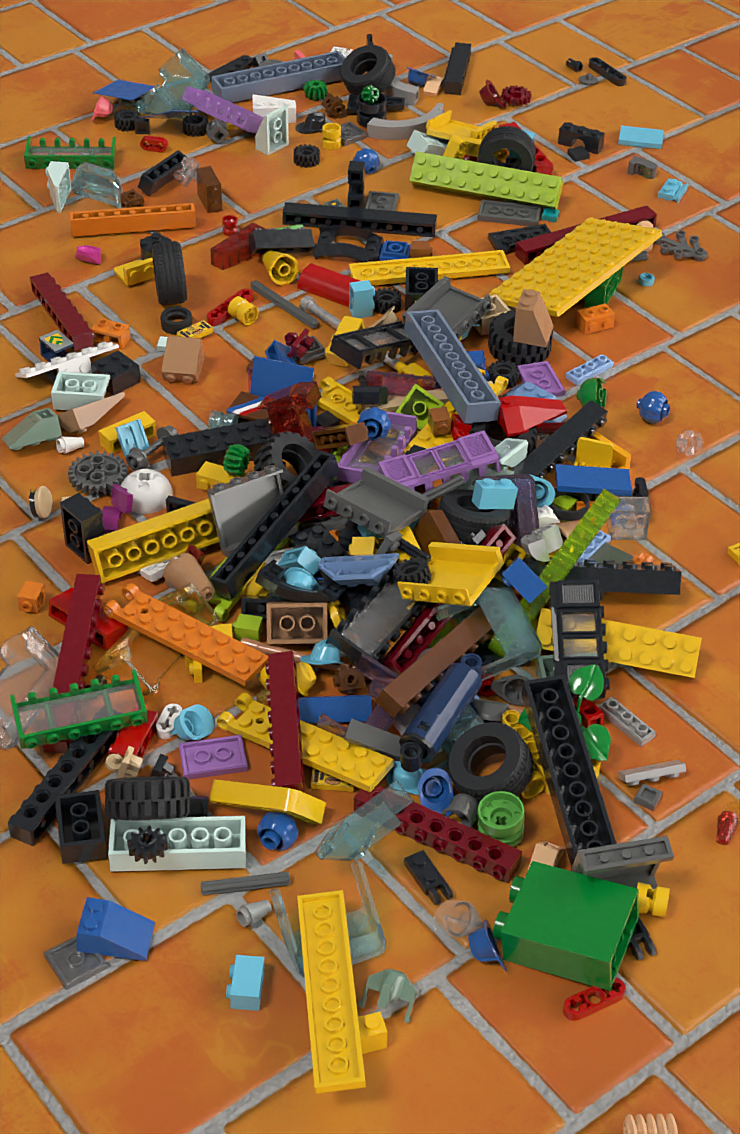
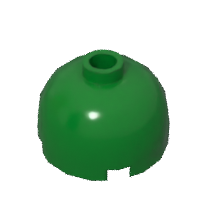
[576,378,607,407]

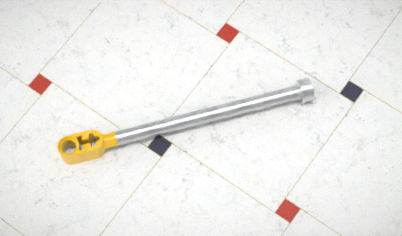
[299,295,432,388]

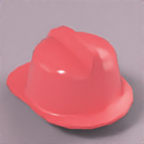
[92,95,113,122]

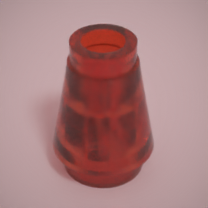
[716,811,739,845]

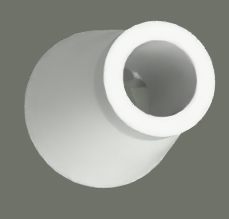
[56,436,84,454]

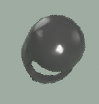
[441,793,479,828]

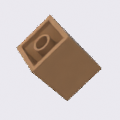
[513,289,554,347]
[161,336,205,384]

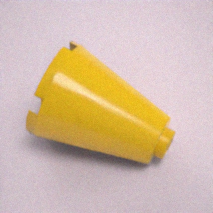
[263,251,299,285]

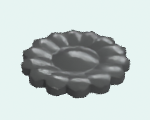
[579,73,598,85]

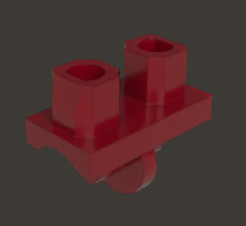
[284,328,315,359]

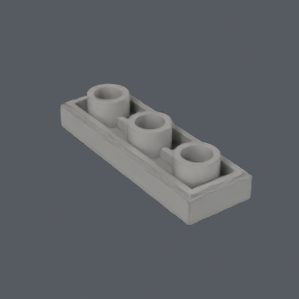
[597,697,656,747]
[618,760,686,785]

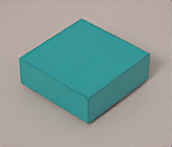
[541,208,560,222]

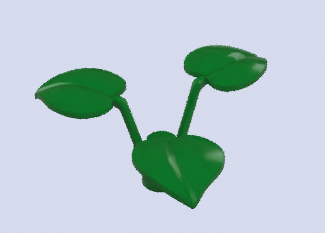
[518,664,611,761]

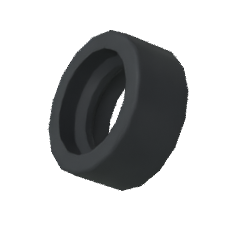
[160,306,192,335]

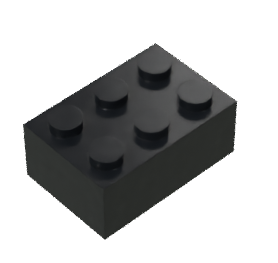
[405,267,438,311]
[60,493,105,564]
[55,790,107,864]

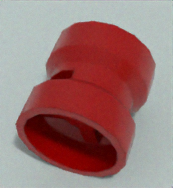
[222,215,238,236]

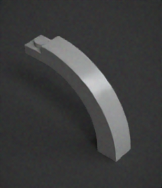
[383,53,419,106]
[367,103,445,140]

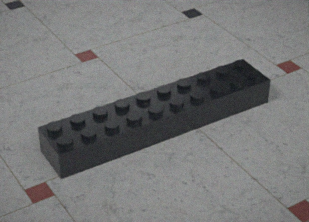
[521,674,617,868]

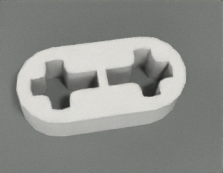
[156,704,182,739]

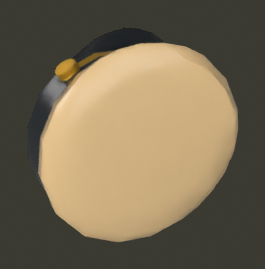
[29,486,53,519]

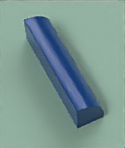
[299,695,372,723]

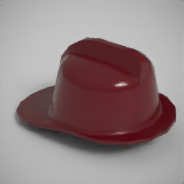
[479,79,506,108]

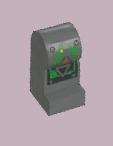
[627,156,657,179]

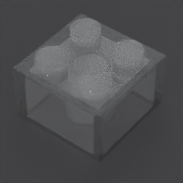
[607,497,651,540]

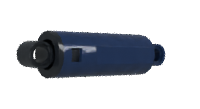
[399,653,482,772]

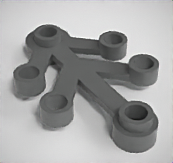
[653,230,708,262]

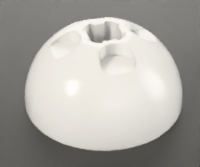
[121,469,173,514]

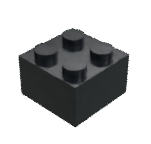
[91,350,141,396]

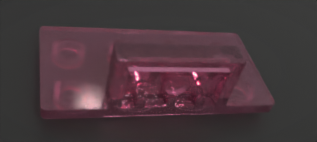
[366,370,436,396]

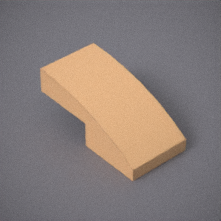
[423,76,444,97]

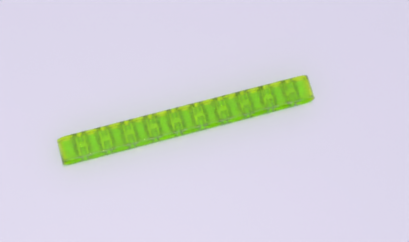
[488,489,621,659]

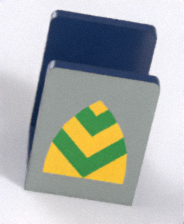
[39,330,73,362]

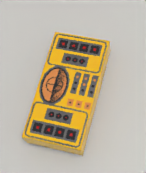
[177,320,214,339]
[311,768,354,792]

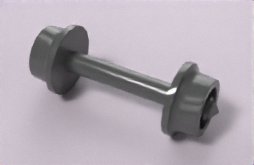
[126,425,179,471]

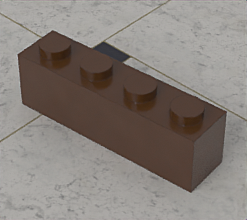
[312,422,369,450]

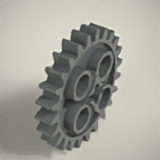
[68,451,128,496]

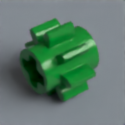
[361,85,379,104]

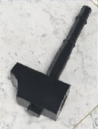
[352,374,388,405]

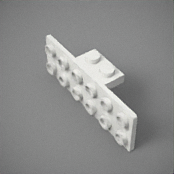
[15,341,119,378]

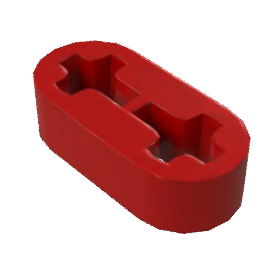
[140,135,169,152]

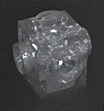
[676,430,703,456]

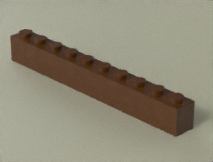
[375,593,513,719]

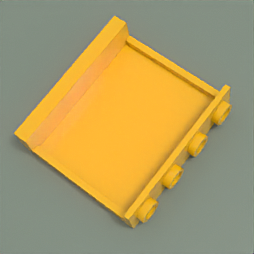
[426,110,497,140]
[397,542,504,606]

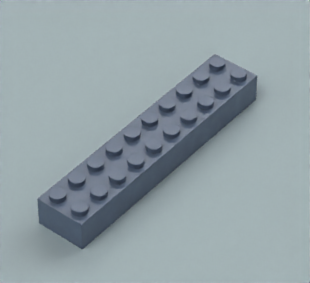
[211,51,345,102]
[404,309,501,424]

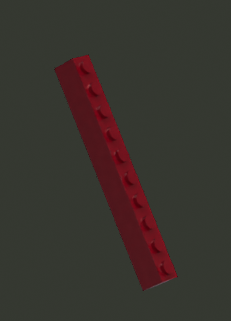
[515,205,657,265]
[379,524,516,677]
[42,574,105,754]

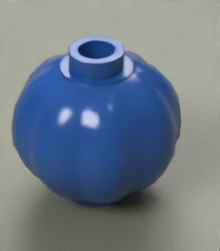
[352,148,380,174]
[636,391,670,424]
[357,407,391,441]
[257,811,298,851]

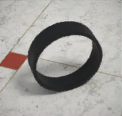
[548,488,589,521]

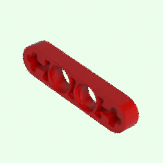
[207,289,253,326]

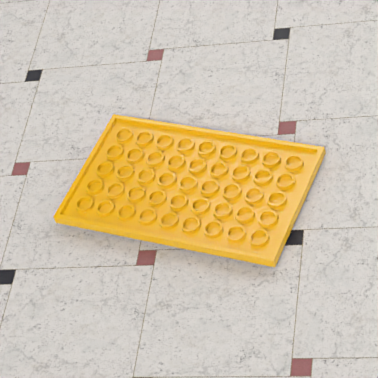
[489,217,662,317]

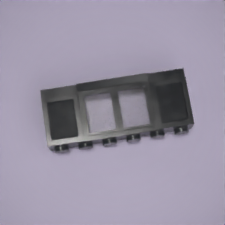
[549,580,610,698]

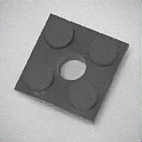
[288,336,326,364]

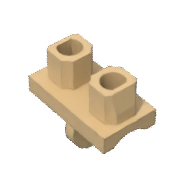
[105,746,143,779]

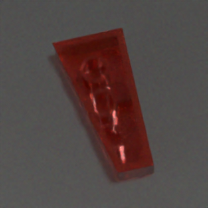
[210,222,268,270]

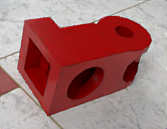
[572,698,604,729]

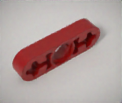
[563,978,626,1021]

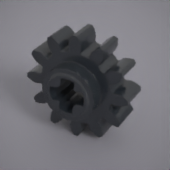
[127,826,168,864]

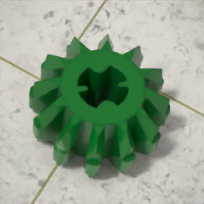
[304,80,327,101]
[223,444,250,476]

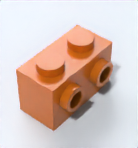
[576,304,615,334]
[91,318,131,350]

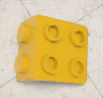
[114,257,155,286]
[573,437,614,468]

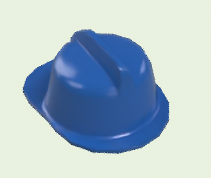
[407,67,436,87]
[418,768,454,817]
[468,919,507,971]

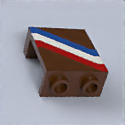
[226,391,281,429]

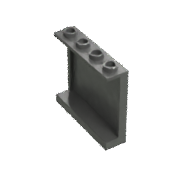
[402,276,492,339]
[207,465,297,557]
[324,467,429,538]
[570,836,674,889]

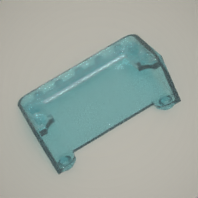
[134,48,210,119]

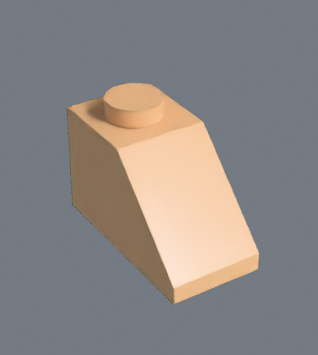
[528,841,565,869]

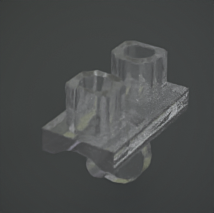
[174,156,201,187]

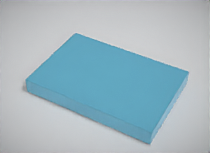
[618,126,664,149]

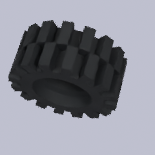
[114,109,140,132]
[183,114,208,137]
[293,144,320,168]
[373,287,401,314]
[488,360,519,389]
[393,557,431,588]

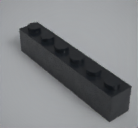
[442,42,471,95]

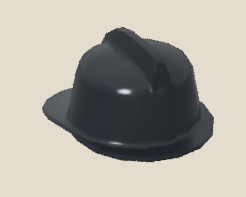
[295,112,327,134]

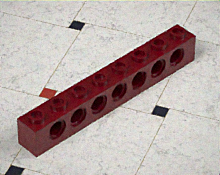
[354,785,522,883]

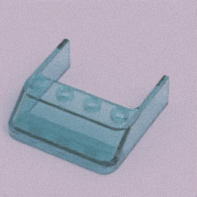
[437,587,542,680]
[314,780,413,862]
[269,862,386,978]

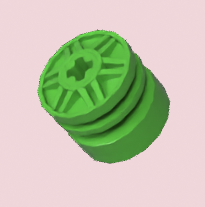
[478,791,524,847]

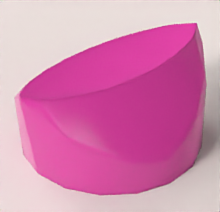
[75,245,101,264]

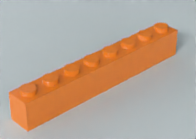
[70,203,196,237]

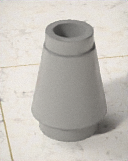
[236,900,272,927]

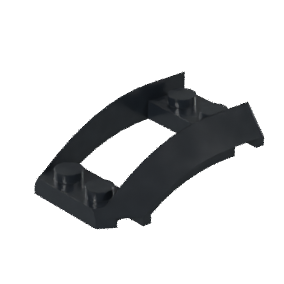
[314,225,384,263]
[255,559,346,603]

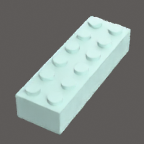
[108,816,246,871]

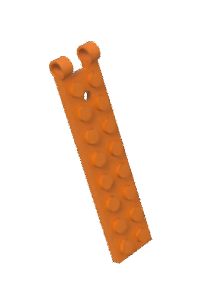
[102,583,268,686]

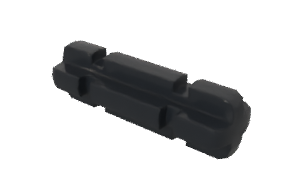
[398,539,431,564]

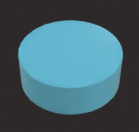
[638,273,655,287]

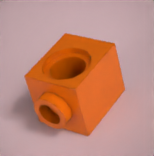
[17,581,46,614]

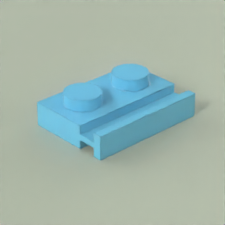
[658,178,689,203]
[115,419,149,459]

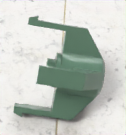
[359,968,417,1023]

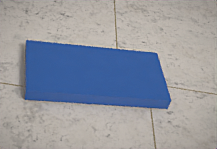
[555,464,632,496]

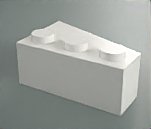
[252,94,296,123]

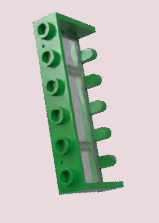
[24,136,117,169]
[10,669,147,749]

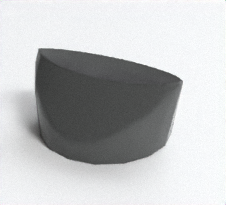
[473,699,510,721]

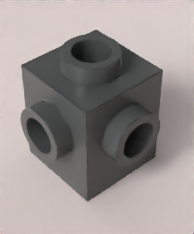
[206,118,229,145]

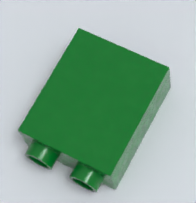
[493,861,639,991]

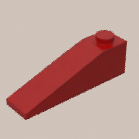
[498,395,567,437]

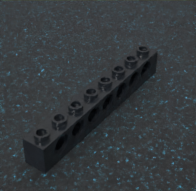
[8,706,123,846]

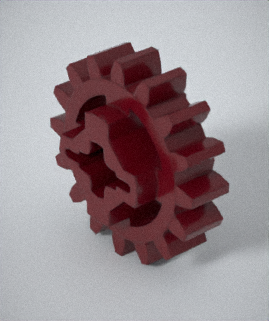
[501,85,532,106]

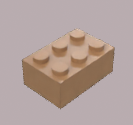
[266,601,328,644]

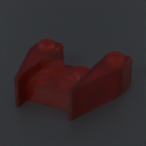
[258,382,332,453]

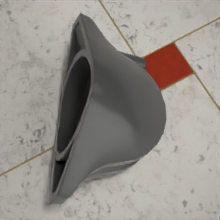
[491,675,530,705]

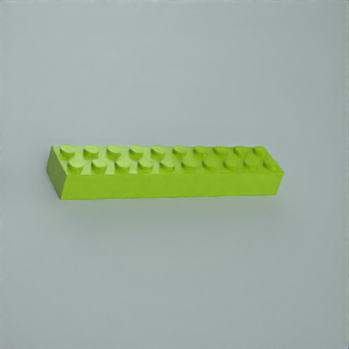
[409,151,564,209]

